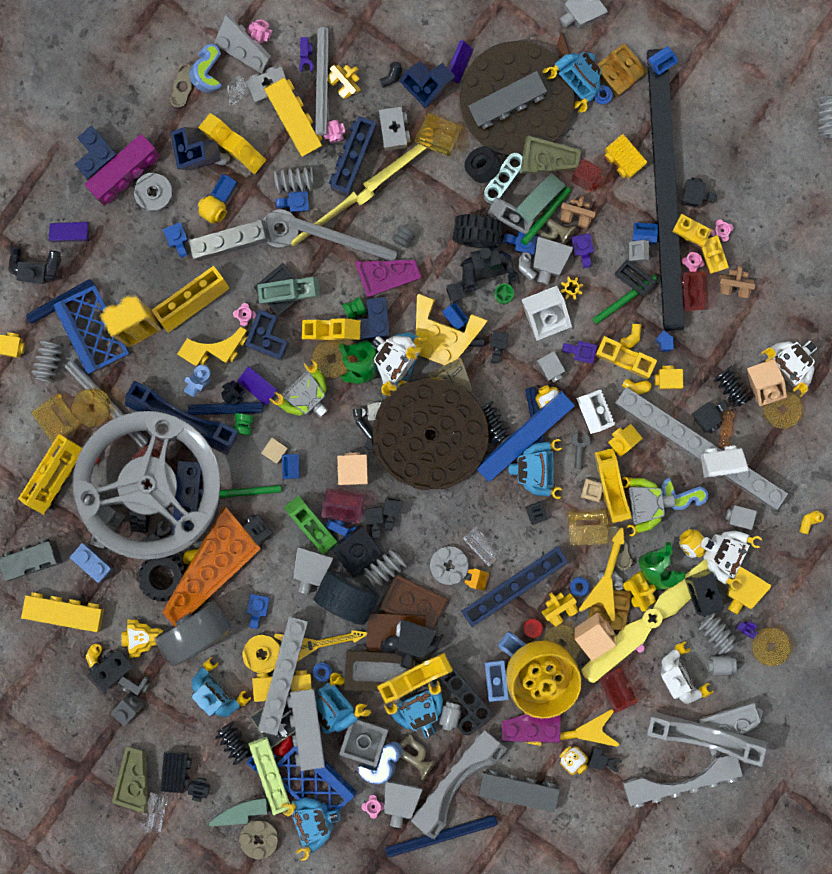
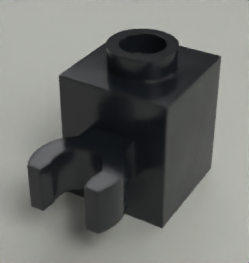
[681,177,717,208]
[691,401,728,433]
[243,514,273,545]

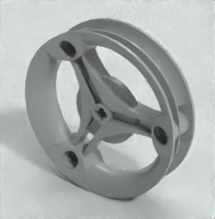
[73,411,220,560]

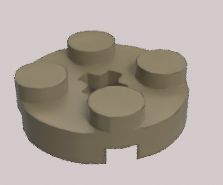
[239,820,278,860]

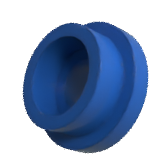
[594,85,612,105]
[570,577,590,597]
[313,663,332,682]

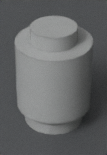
[707,656,737,676]
[439,701,462,731]

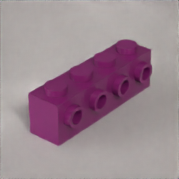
[84,134,160,206]

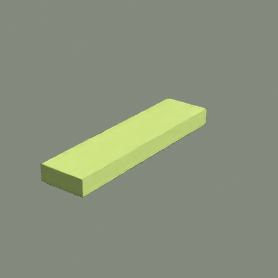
[248,737,290,815]

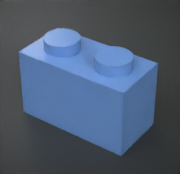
[69,543,114,583]
[484,660,509,702]

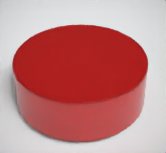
[523,619,543,638]

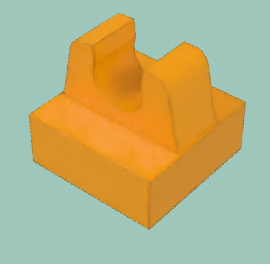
[465,568,489,591]

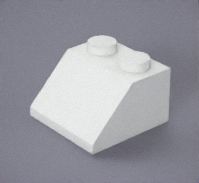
[521,286,572,341]
[701,446,748,478]

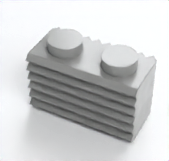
[488,198,534,234]

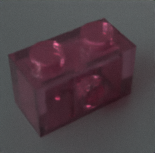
[321,488,364,523]

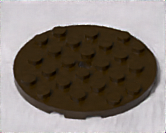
[460,41,574,156]
[373,377,488,491]

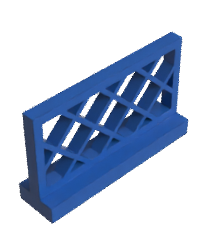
[53,285,129,374]
[277,747,357,812]

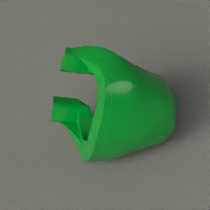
[339,341,378,384]
[638,542,686,590]

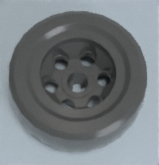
[154,600,231,666]

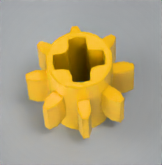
[560,277,583,301]

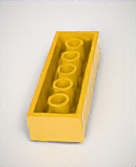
[100,295,162,348]

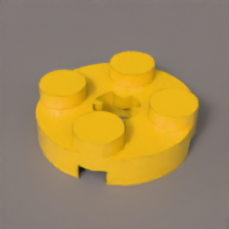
[242,635,280,674]

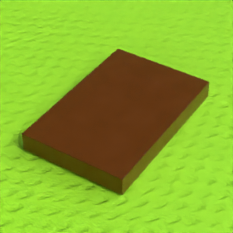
[379,574,448,629]
[366,612,426,653]

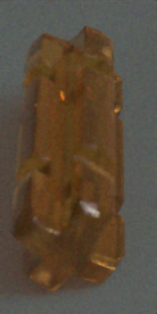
[718,411,734,448]

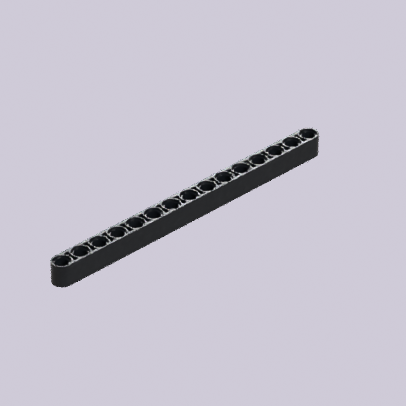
[647,49,684,331]

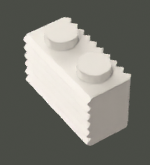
[577,390,615,434]

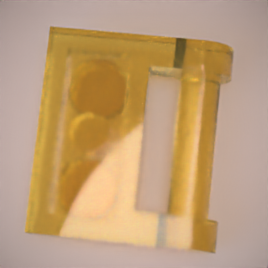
[30,393,82,443]
[568,509,609,545]

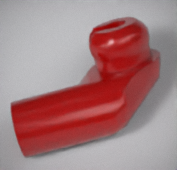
[274,735,293,757]

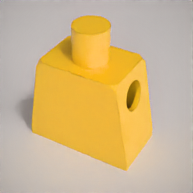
[726,567,772,615]

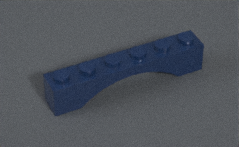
[125,380,238,456]

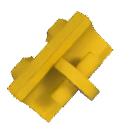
[328,65,361,99]
[672,214,712,248]
[701,235,729,274]
[623,571,656,612]
[541,592,578,627]

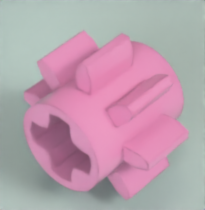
[247,19,272,44]
[324,120,346,143]

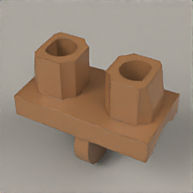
[560,195,596,229]
[719,265,755,298]

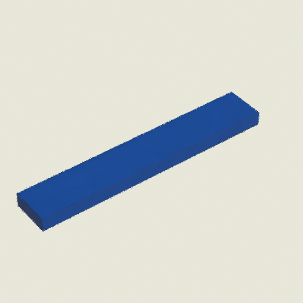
[477,391,575,482]

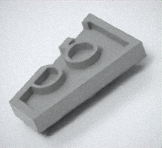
[214,12,271,74]
[699,702,761,756]

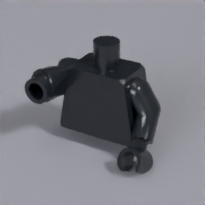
[8,243,62,284]
[460,246,520,289]
[380,619,444,669]

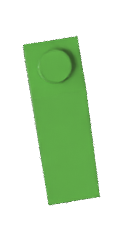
[284,495,337,554]

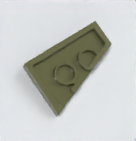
[520,136,581,174]
[112,746,148,813]

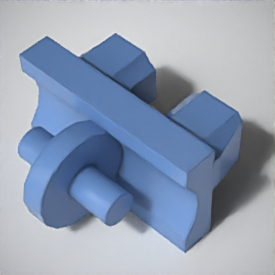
[184,365,212,397]

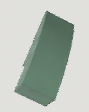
[515,173,566,223]
[257,277,321,304]
[209,796,268,827]

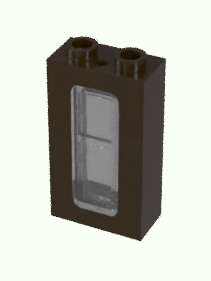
[344,650,419,694]

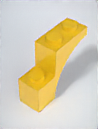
[198,113,266,175]
[177,326,248,367]
[594,448,631,523]
[377,653,453,703]

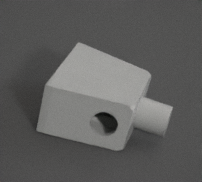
[559,0,608,29]
[533,237,573,285]
[84,496,126,531]
[293,547,334,595]
[385,780,422,828]

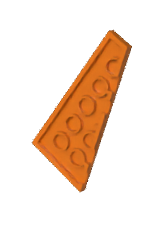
[162,506,261,627]

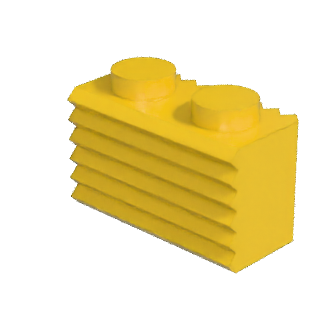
[604,134,648,180]

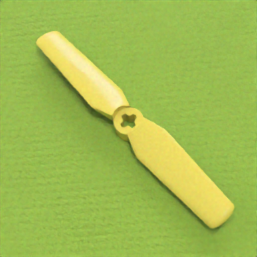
[291,138,433,246]
[581,560,710,683]

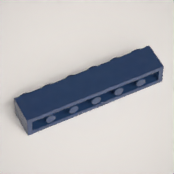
[461,546,568,627]

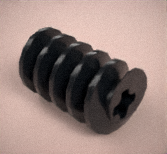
[714,365,754,408]
[482,401,512,444]
[215,721,252,765]

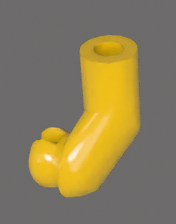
[620,324,642,349]

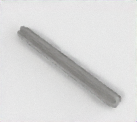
[315,27,329,136]
[288,217,397,261]
[65,360,149,448]

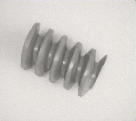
[818,96,832,138]
[274,167,314,194]
[31,341,62,383]
[364,550,408,589]
[698,612,740,655]

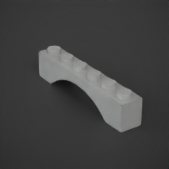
[257,617,308,735]
[647,711,768,767]
[411,730,507,839]
[622,754,743,808]

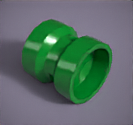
[494,284,514,305]
[342,296,367,319]
[233,413,254,436]

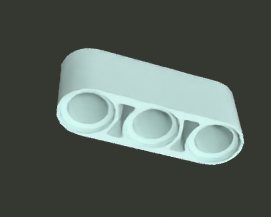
[484,153,522,204]

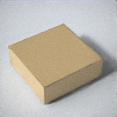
[261,438,288,464]
[581,479,603,502]

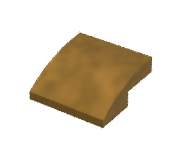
[597,43,648,98]
[587,586,631,632]

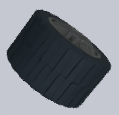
[314,570,379,625]

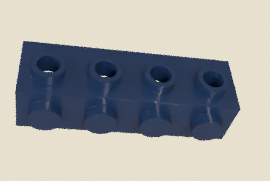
[329,116,377,197]
[171,461,204,536]

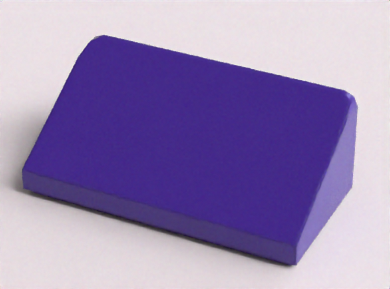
[448,40,473,83]
[49,222,89,243]
[237,366,278,406]

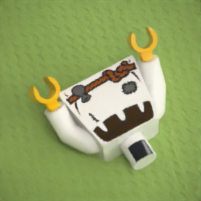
[371,336,421,396]
[761,341,817,397]
[701,531,762,591]
[661,642,714,704]

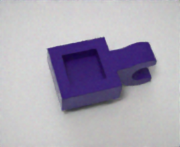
[299,37,314,72]
[571,233,594,269]
[561,341,597,364]
[735,621,758,639]

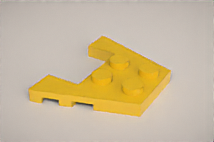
[416,293,488,365]

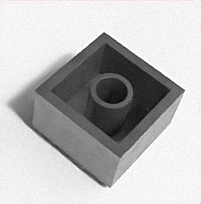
[339,718,389,767]

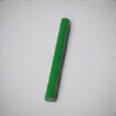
[521,186,571,245]
[592,274,658,325]
[219,485,282,498]

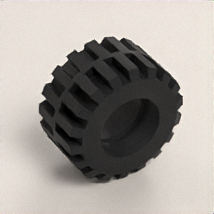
[452,214,503,248]
[137,555,187,602]

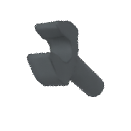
[570,433,590,469]

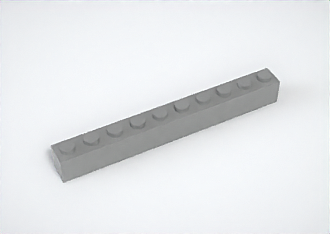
[614,387,788,510]

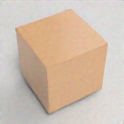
[747,359,787,407]
[337,453,368,486]
[575,612,616,661]

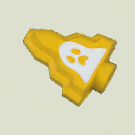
[121,620,164,658]

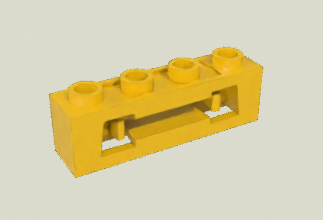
[18,434,83,515]

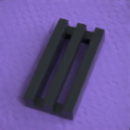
[615,260,656,298]

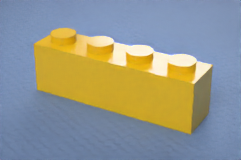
[263,77,323,157]
[151,266,230,333]
[21,592,104,632]

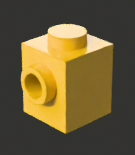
[0,332,25,358]
[654,366,683,390]
[608,424,643,457]

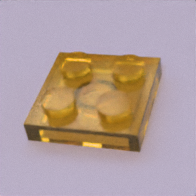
[414,113,463,157]

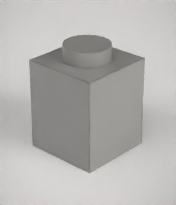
[536,351,565,383]
[725,505,757,530]

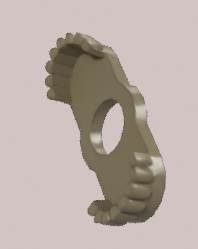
[169,63,192,108]
[605,526,632,570]

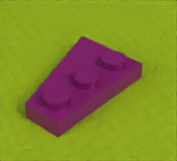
[354,260,421,298]
[502,714,561,743]

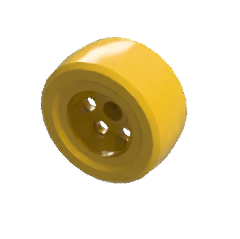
[506,641,581,718]

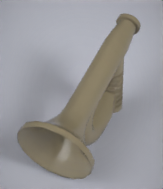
[531,212,577,245]
[383,734,435,781]

